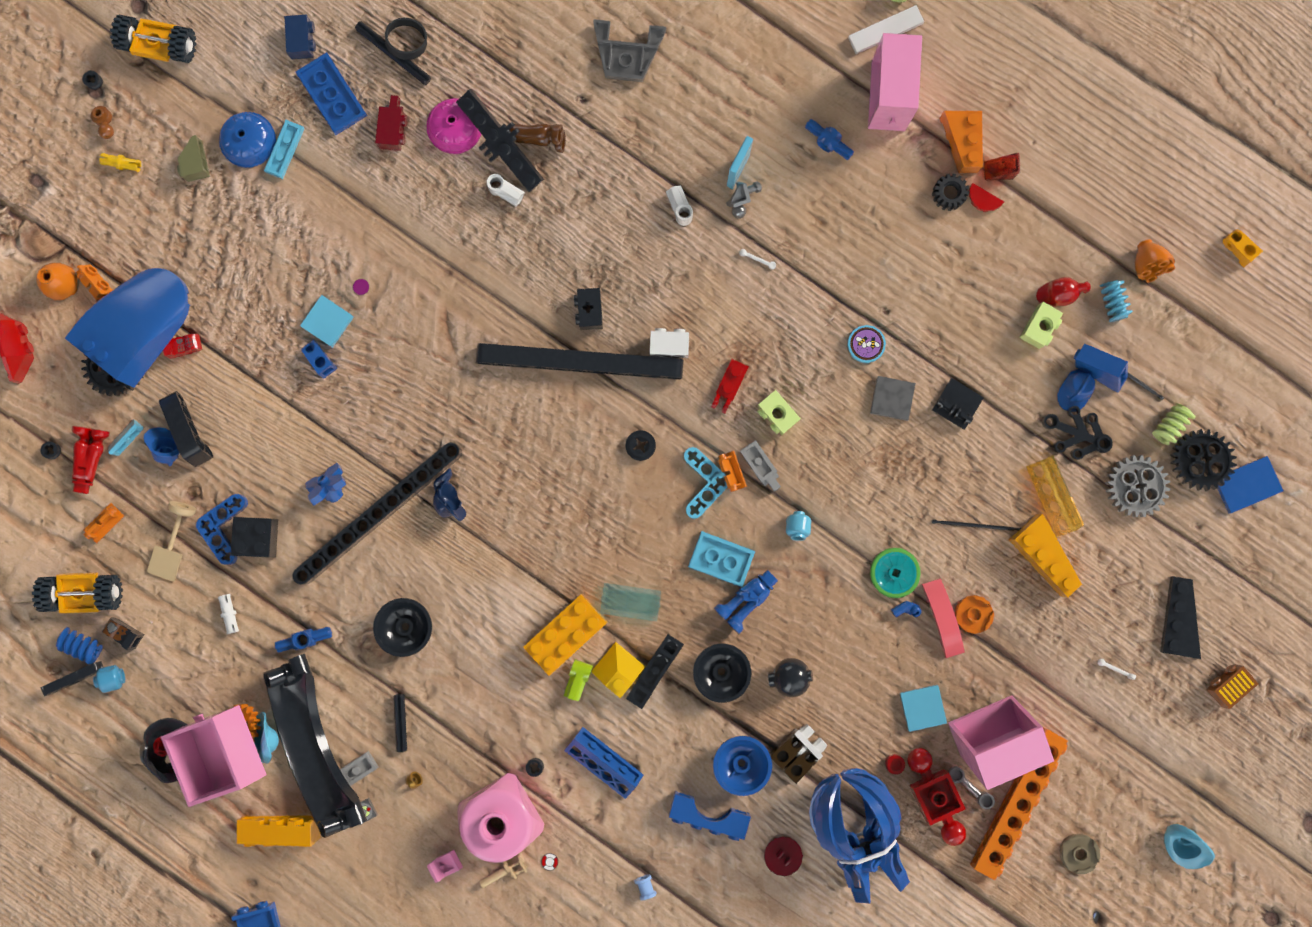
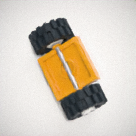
[110,14,197,63]
[32,573,123,613]

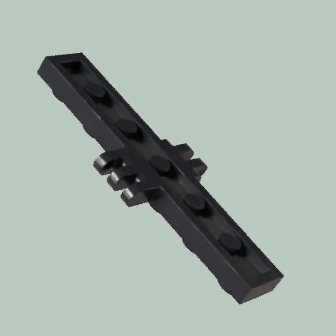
[456,89,545,192]

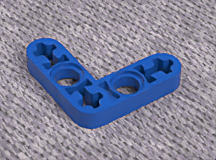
[196,494,248,565]

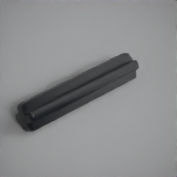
[393,694,407,752]

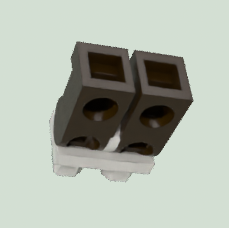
[769,724,827,784]

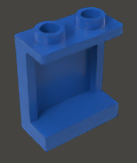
[231,901,281,927]

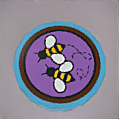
[847,325,886,364]

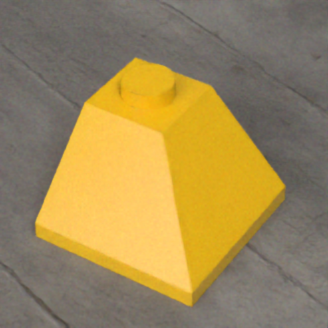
[591,642,645,698]

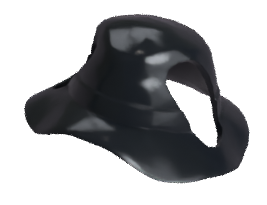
[139,718,188,783]

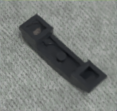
[626,634,684,709]

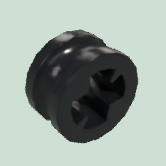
[82,70,103,90]
[40,441,61,460]
[526,758,544,777]

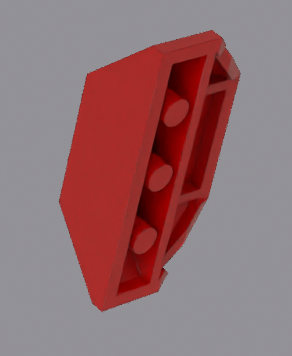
[0,312,34,384]

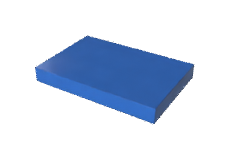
[1217,456,1284,514]

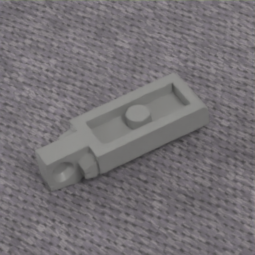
[740,440,781,492]

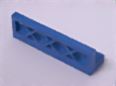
[564,727,644,799]

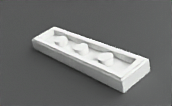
[848,5,924,54]

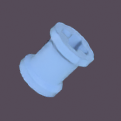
[634,874,657,901]

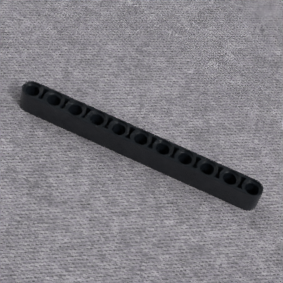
[476,343,684,380]
[292,442,462,585]

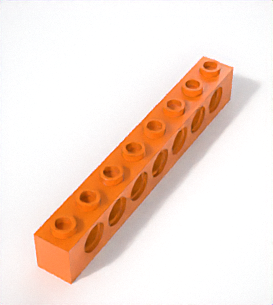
[970,727,1068,880]

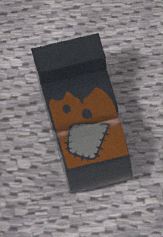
[102,617,145,650]

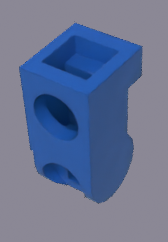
[301,340,338,379]

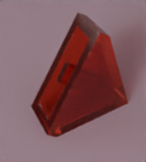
[984,153,1020,181]

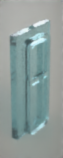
[600,583,661,621]

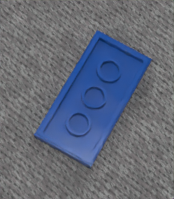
[296,52,367,135]

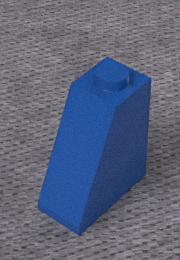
[1074,343,1128,393]

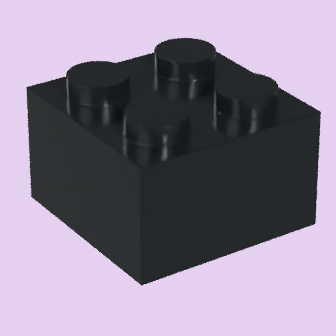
[231,517,279,557]

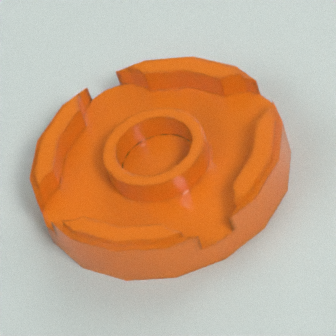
[954,595,994,634]

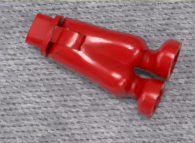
[71,426,110,494]

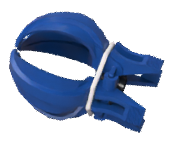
[809,768,910,904]

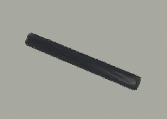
[355,21,431,85]

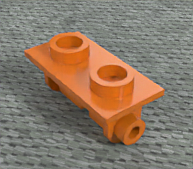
[76,264,113,301]
[717,450,747,492]
[83,503,124,543]

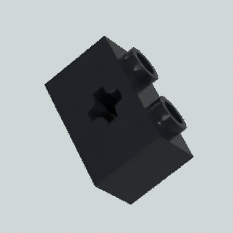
[574,288,603,330]

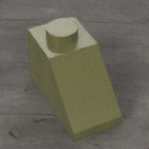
[177,135,210,182]

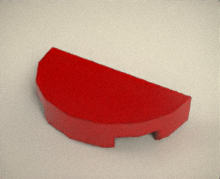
[969,183,1005,212]

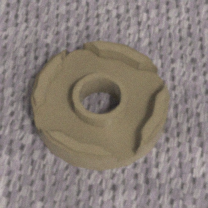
[1060,834,1100,874]

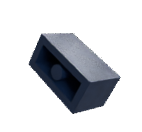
[284,14,316,60]

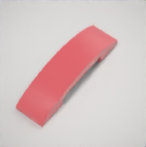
[922,579,965,658]

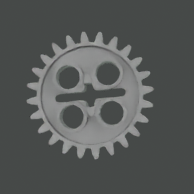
[1105,455,1171,517]

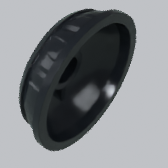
[373,598,432,657]
[693,643,752,703]

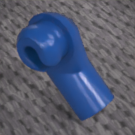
[891,601,921,618]

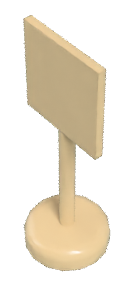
[147,501,196,582]

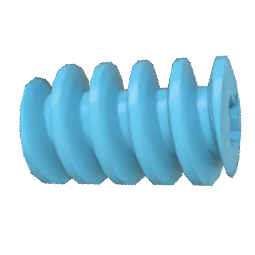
[1099,280,1133,322]

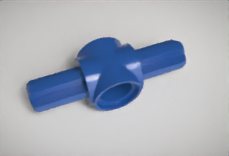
[805,119,854,160]
[275,627,332,653]

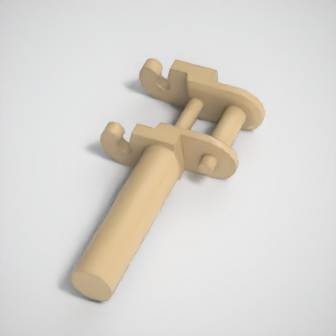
[480,853,528,888]

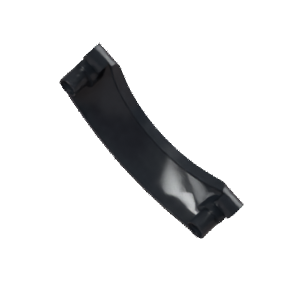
[263,654,367,838]

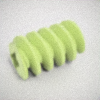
[1152,403,1196,445]

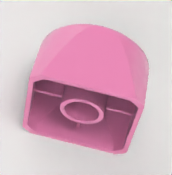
[457,773,544,863]

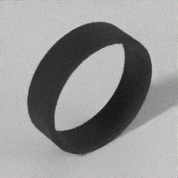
[385,17,427,60]

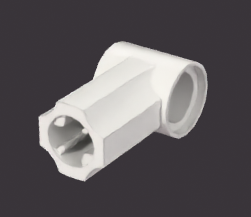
[487,174,525,207]
[666,185,693,226]

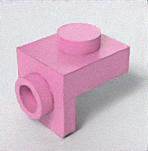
[427,850,463,883]

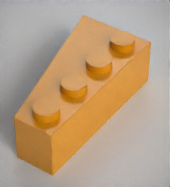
[237,815,320,847]

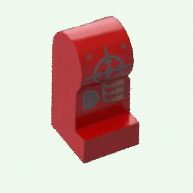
[163,334,203,359]

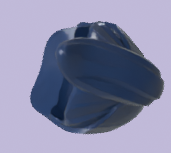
[433,468,466,521]

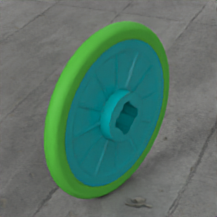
[870,548,921,598]

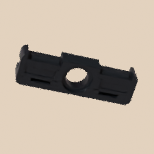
[40,661,104,697]

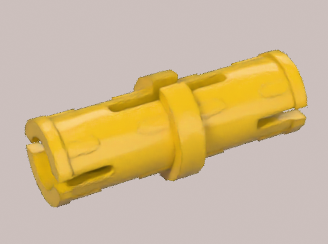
[99,153,141,172]

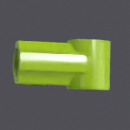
[563,659,593,701]

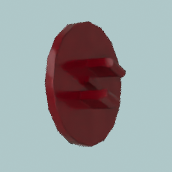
[764,836,803,877]

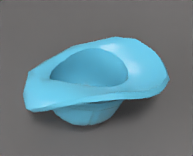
[253,712,279,764]
[1164,824,1215,869]

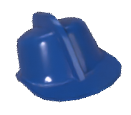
[1057,369,1095,412]
[143,427,180,467]

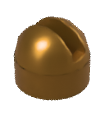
[405,771,423,789]

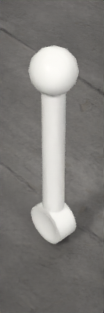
[739,249,776,270]
[1098,659,1136,680]

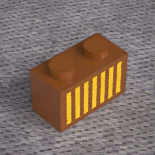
[1206,664,1259,709]

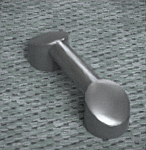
[948,766,995,809]

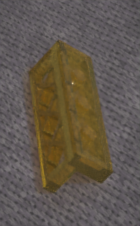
[1026,455,1084,537]

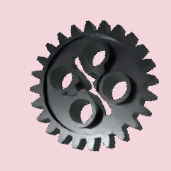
[81,353,144,397]
[1170,429,1237,491]

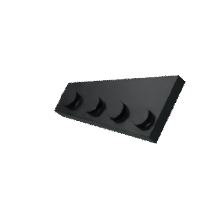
[1160,576,1201,659]

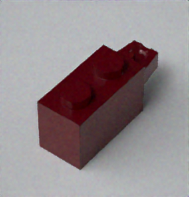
[375,95,407,151]

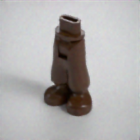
[507,124,566,153]

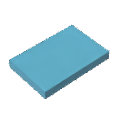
[727,136,753,190]
[688,531,755,587]

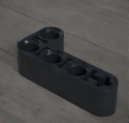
[159,391,214,467]

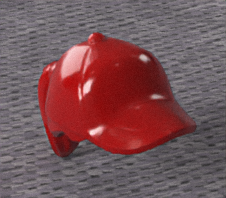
[1036,277,1091,307]

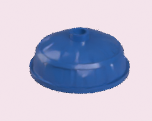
[219,112,276,168]
[713,736,772,796]

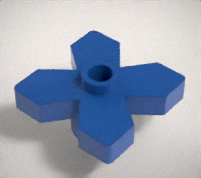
[305,463,346,506]

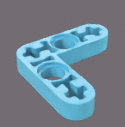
[684,447,727,519]

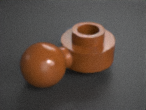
[90,106,114,139]

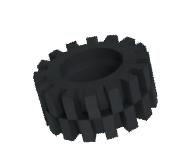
[932,174,969,211]

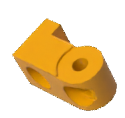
[1223,229,1263,268]

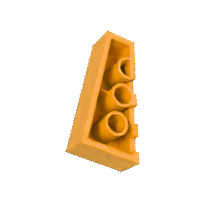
[1009,514,1082,598]

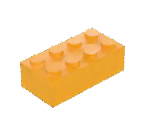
[523,594,608,676]

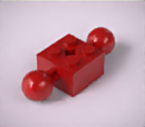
[907,748,966,846]

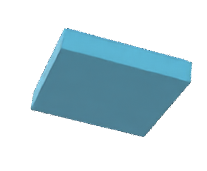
[300,295,354,348]
[899,685,947,732]

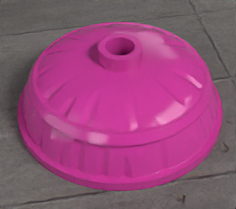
[426,98,482,154]

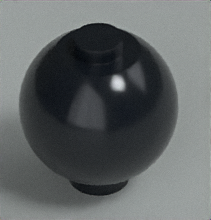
[768,658,813,697]

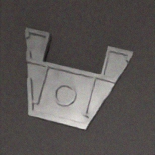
[593,19,666,82]

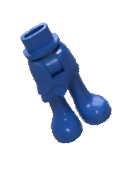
[714,570,778,634]

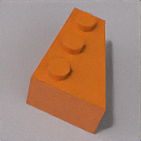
[939,111,983,173]

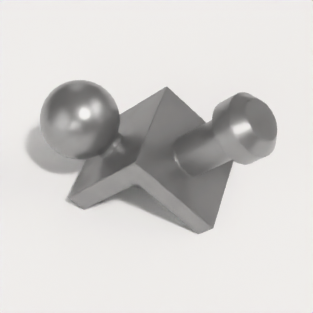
[726,181,762,219]

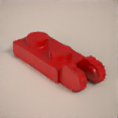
[711,359,749,414]

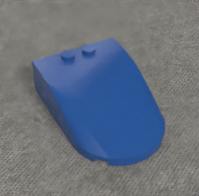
[65,268,190,388]

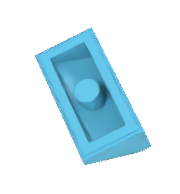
[108,419,144,456]

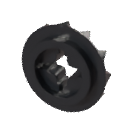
[625,430,656,461]

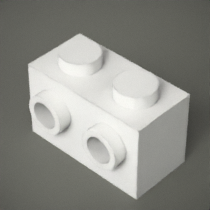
[650,328,689,358]

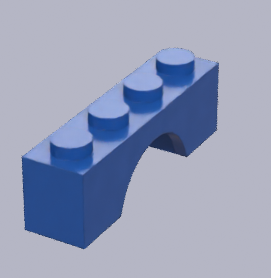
[669,791,751,841]

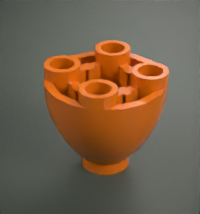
[1135,239,1175,283]
[36,263,77,300]

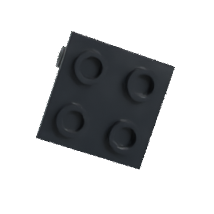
[932,378,984,430]

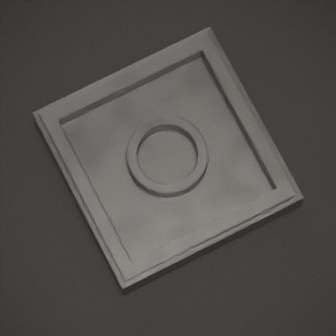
[870,376,916,421]

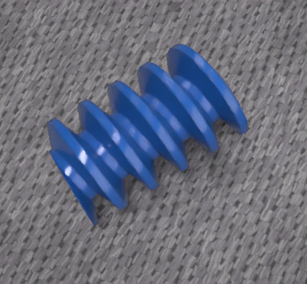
[56,627,103,664]

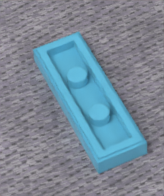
[264,120,305,179]

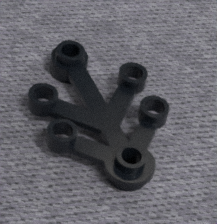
[1042,406,1113,460]

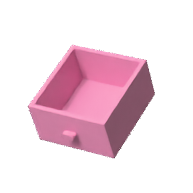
[868,33,922,131]
[948,695,1054,790]
[161,705,267,807]

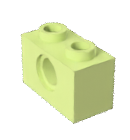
[1019,302,1063,349]
[757,390,801,435]

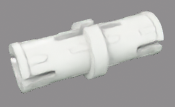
[218,594,239,634]

